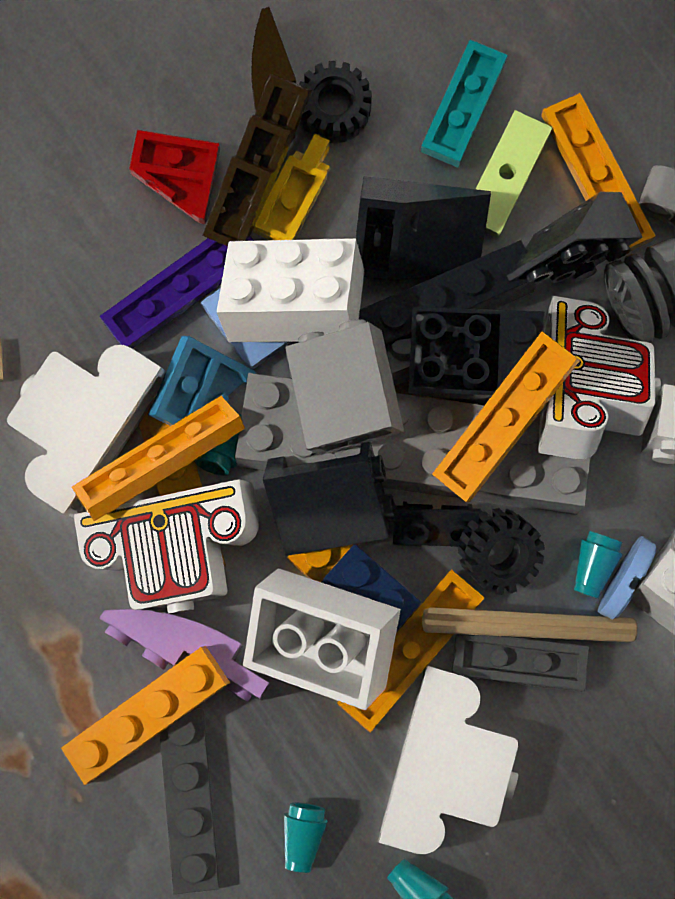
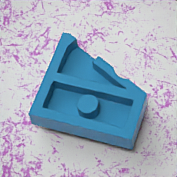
[148,336,256,426]

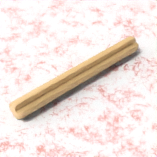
[422,608,637,642]

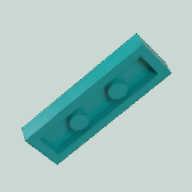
[420,40,508,168]

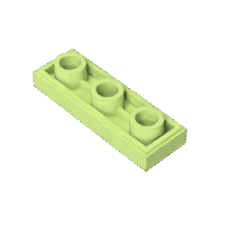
[476,110,553,239]

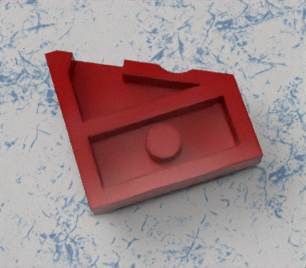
[129,130,220,224]

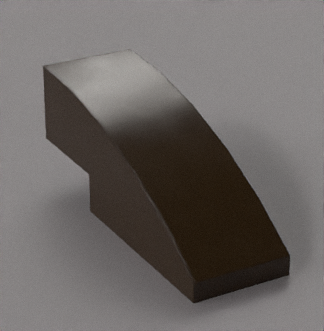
[251,7,296,138]

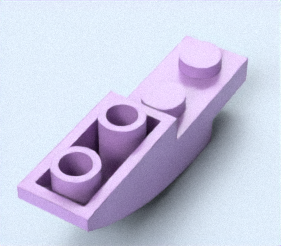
[100,609,270,702]

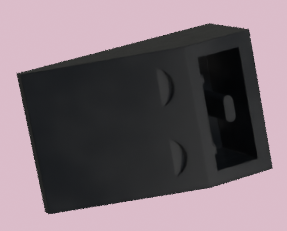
[356,176,491,280]
[507,192,643,285]
[408,307,545,405]

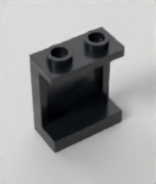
[263,442,396,556]

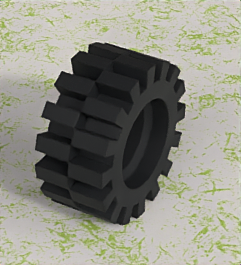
[299,61,372,143]
[458,508,545,595]

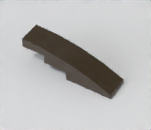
[202,74,312,246]

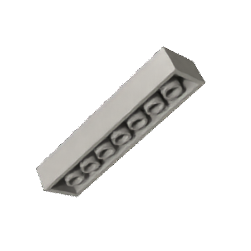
[235,373,590,515]

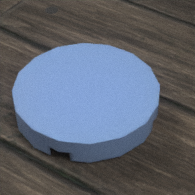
[598,536,657,620]

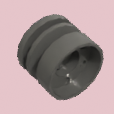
[604,237,675,343]

